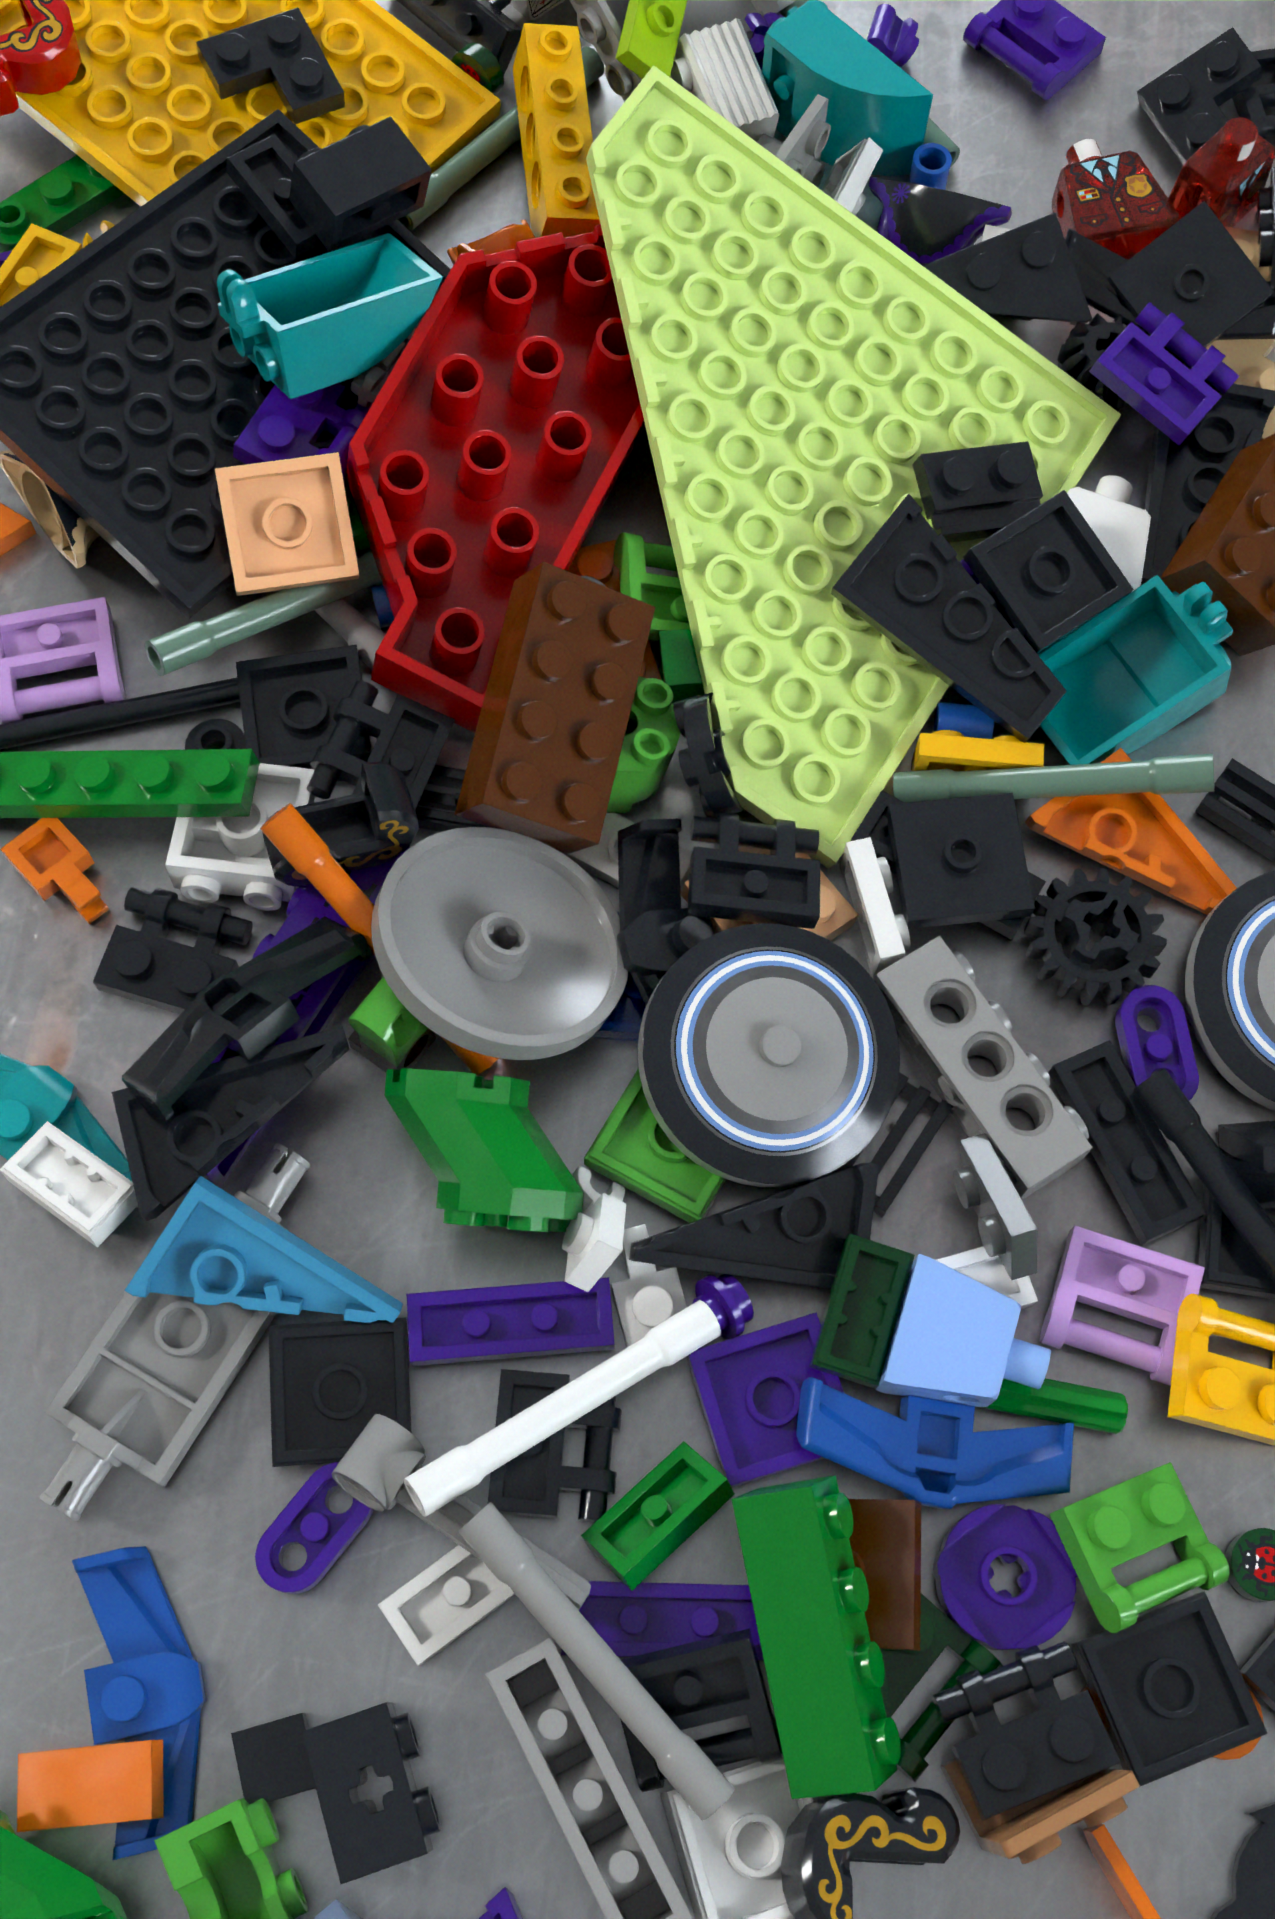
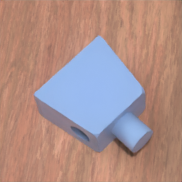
[875,1254,1051,1407]

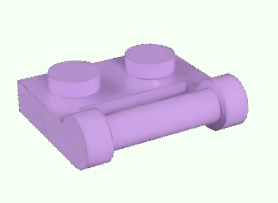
[0,597,126,724]
[1039,1226,1205,1386]

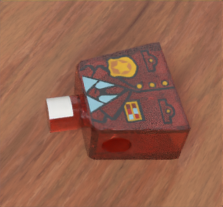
[1153,117,1275,236]
[1052,139,1179,260]

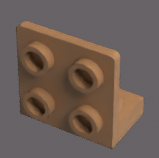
[940,1758,1140,1864]

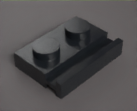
[912,441,1043,543]

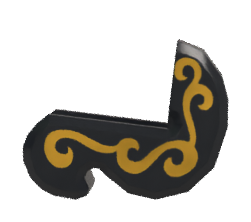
[262,762,419,886]
[781,1787,960,1919]

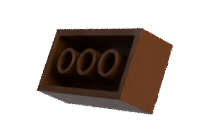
[455,562,655,854]

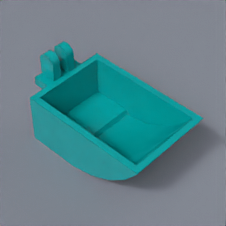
[762,0,933,176]
[217,233,443,399]
[1039,575,1233,765]

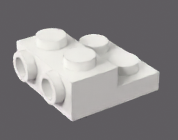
[165,763,315,911]

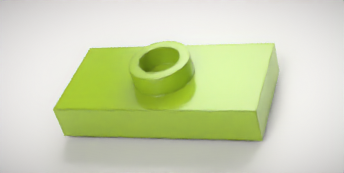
[615,0,687,79]

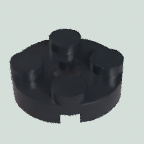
[673,692,743,818]

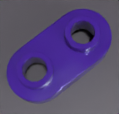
[1115,985,1199,1101]
[255,1462,374,1594]

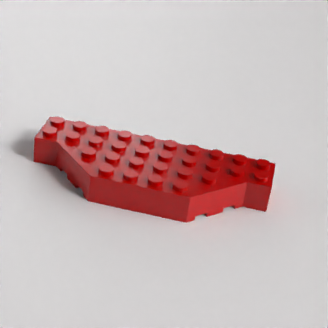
[346,224,645,733]

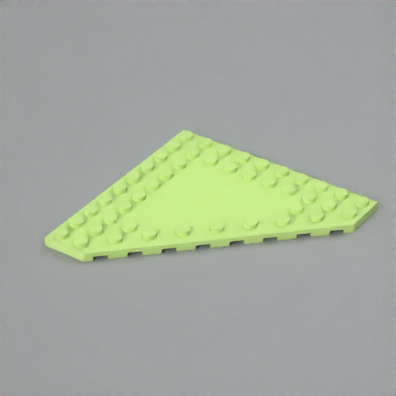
[586,65,1121,869]

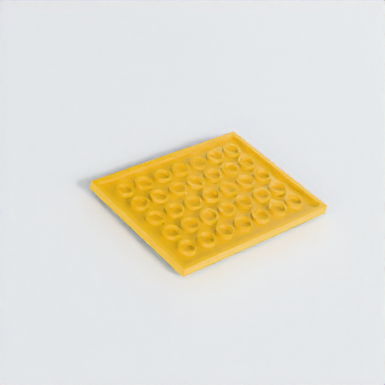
[0,0,501,206]

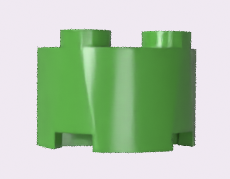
[606,676,680,813]
[154,1798,308,1919]

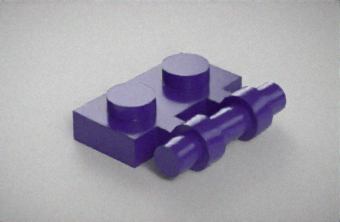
[1089,302,1239,446]
[233,383,373,480]

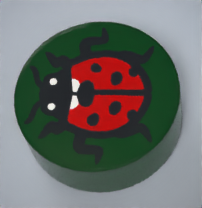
[451,43,504,95]
[1225,1528,1275,1602]

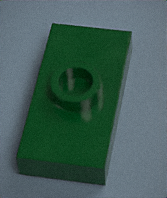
[809,1234,915,1389]

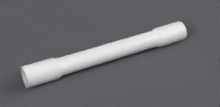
[404,1300,721,1517]

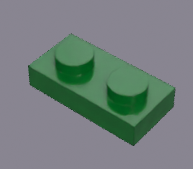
[581,1441,735,1591]

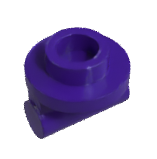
[866,4,919,67]

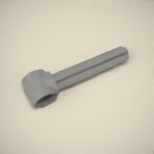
[331,1414,591,1610]

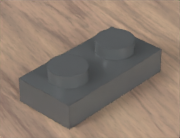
[953,1133,1038,1280]

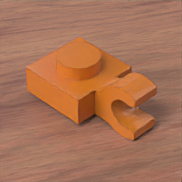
[0,818,109,925]

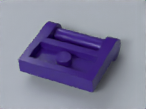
[963,0,1106,100]

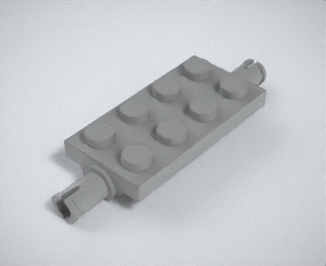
[39,1142,314,1522]

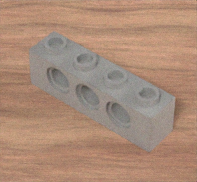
[874,936,1093,1200]
[486,1637,693,1919]

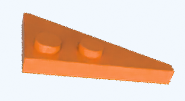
[1024,748,1237,915]

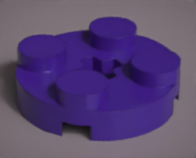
[933,1504,1078,1650]

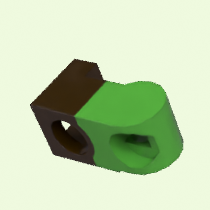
[348,977,436,1072]

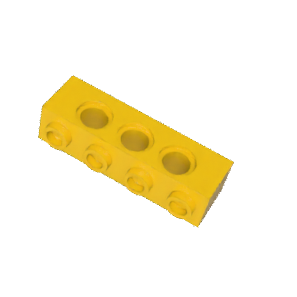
[513,23,600,238]

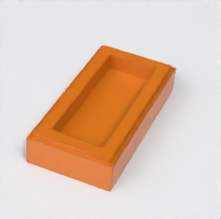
[17,1739,164,1832]

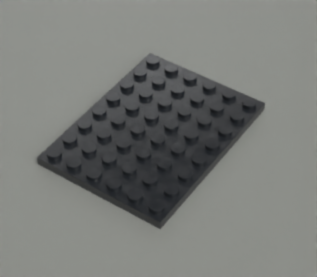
[0,109,451,619]

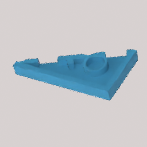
[124,1176,403,1323]

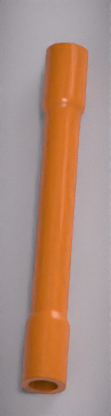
[260,803,499,1075]

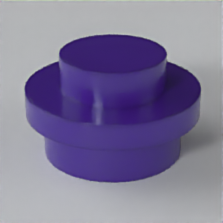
[693,1274,754,1340]

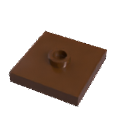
[848,1499,922,1651]

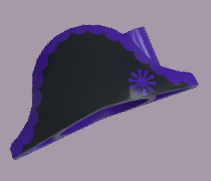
[869,177,1012,266]

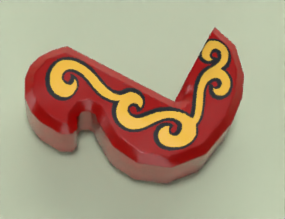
[0,0,82,116]

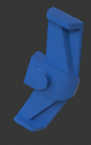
[796,1377,1074,1510]
[72,1546,206,1861]

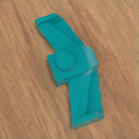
[0,1053,132,1181]

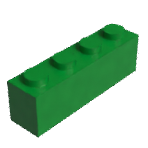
[732,1475,901,1799]

